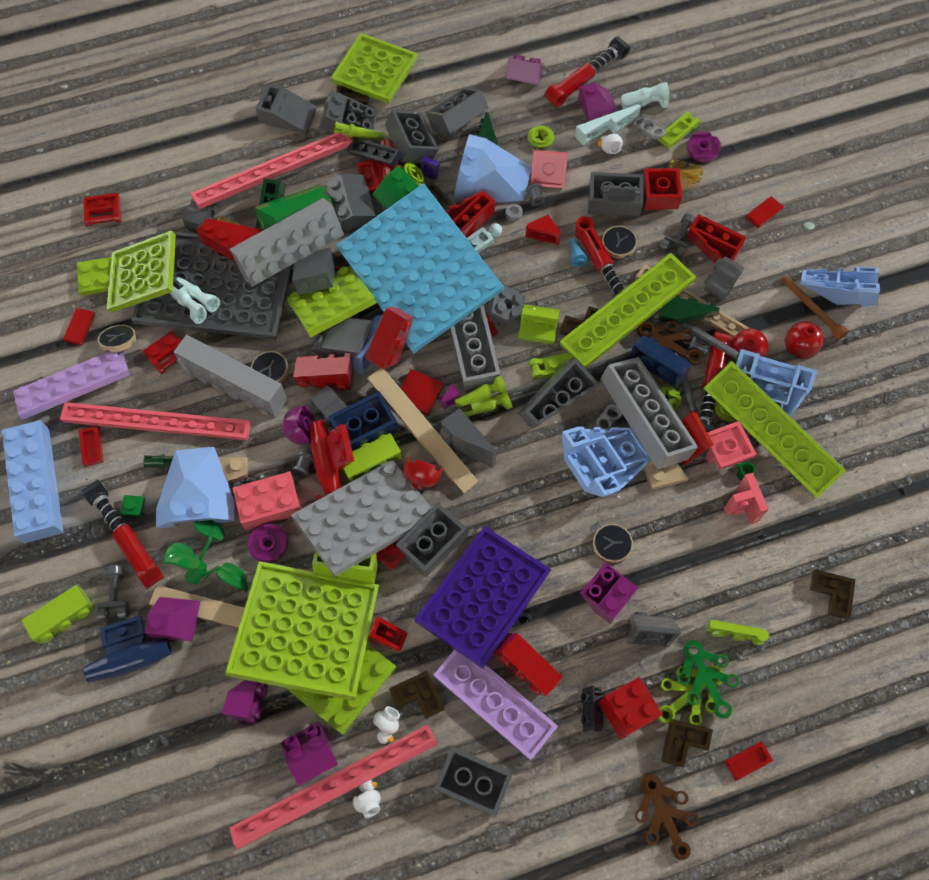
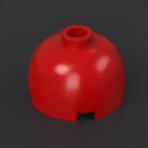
[784,321,824,359]
[731,328,769,362]
[403,456,444,490]

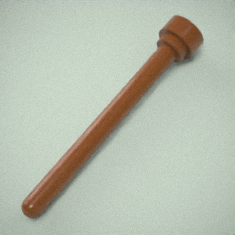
[781,276,849,341]

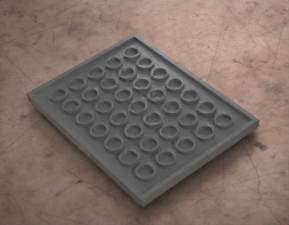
[131,230,293,340]

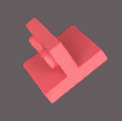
[530,150,568,189]
[705,421,757,470]
[724,473,769,524]

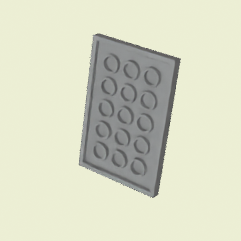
[292,460,432,577]

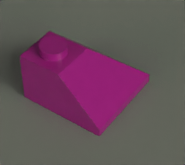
[578,83,619,122]
[145,597,201,642]

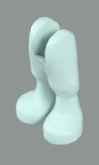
[621,82,670,109]
[169,277,220,324]

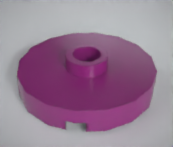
[687,132,721,162]
[248,524,288,563]

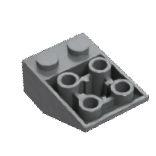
[256,84,317,133]
[319,90,378,134]

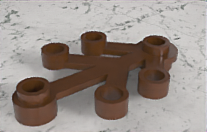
[637,321,703,366]
[634,774,699,860]

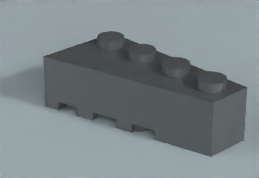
[518,358,600,426]

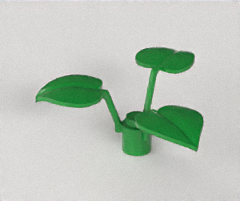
[163,520,248,592]

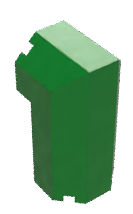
[254,185,332,231]

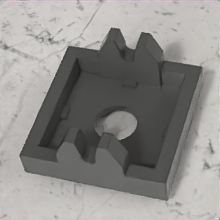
[487,283,525,329]

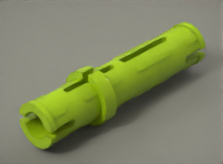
[334,122,385,142]

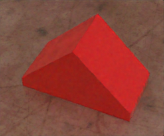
[525,214,561,245]
[368,616,407,652]

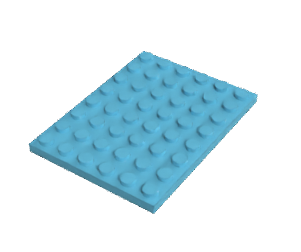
[336,183,505,354]

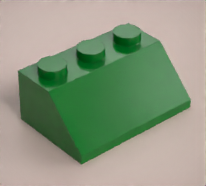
[373,165,419,209]

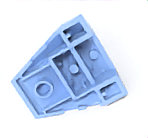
[453,134,532,203]
[801,267,880,307]
[736,349,817,431]
[562,427,652,497]
[156,447,236,529]

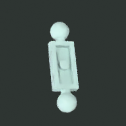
[467,223,502,253]

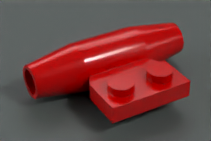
[356,139,403,194]
[310,420,354,496]

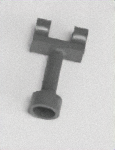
[659,214,695,259]
[97,565,129,621]

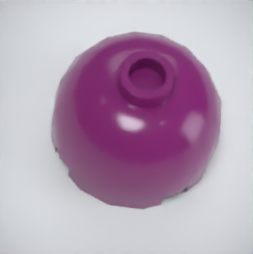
[281,406,315,445]

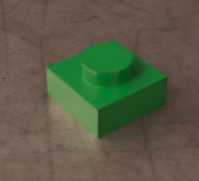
[120,495,145,517]

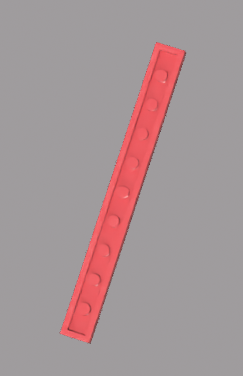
[191,133,352,209]
[60,402,252,441]
[230,725,438,850]

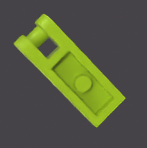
[657,111,701,149]
[528,353,573,380]
[706,619,769,645]

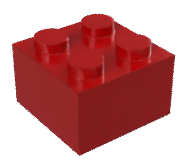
[643,168,682,210]
[598,676,663,740]

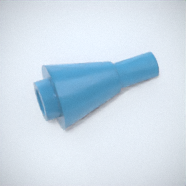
[570,238,588,267]

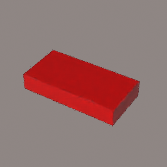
[746,196,784,229]
[63,308,95,345]
[79,426,104,467]
[724,741,774,781]

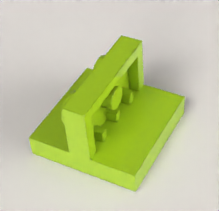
[518,304,560,345]

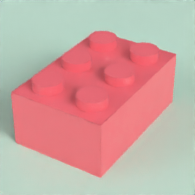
[233,471,302,531]

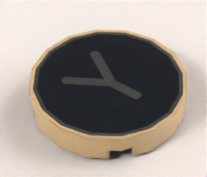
[602,226,637,259]
[98,325,136,353]
[251,351,289,383]
[593,524,633,564]

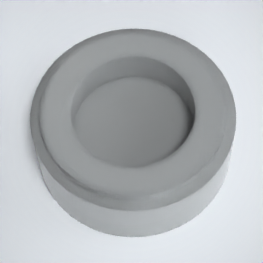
[505,204,523,222]

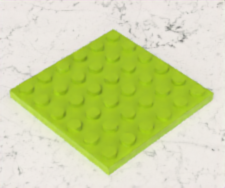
[226,561,379,701]

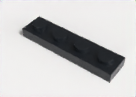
[347,137,403,168]

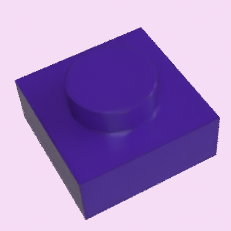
[420,156,440,180]

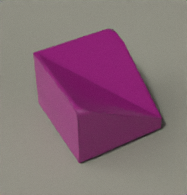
[438,383,460,410]

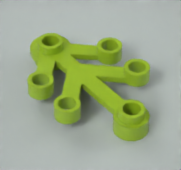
[658,665,723,725]

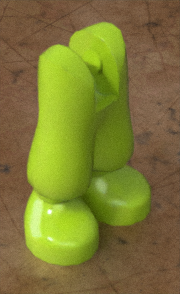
[454,375,513,417]

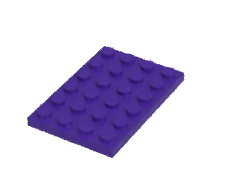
[415,526,551,669]

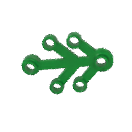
[677,640,739,720]

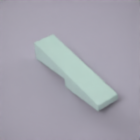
[575,104,641,146]

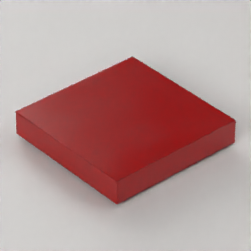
[400,369,444,416]
[681,411,714,465]

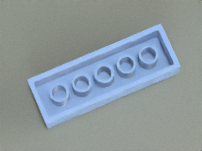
[2,420,64,543]

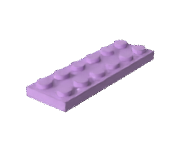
[13,351,130,420]
[433,650,558,761]

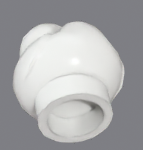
[597,134,623,154]
[373,706,400,744]
[353,780,381,818]

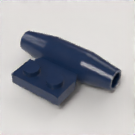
[83,615,172,683]

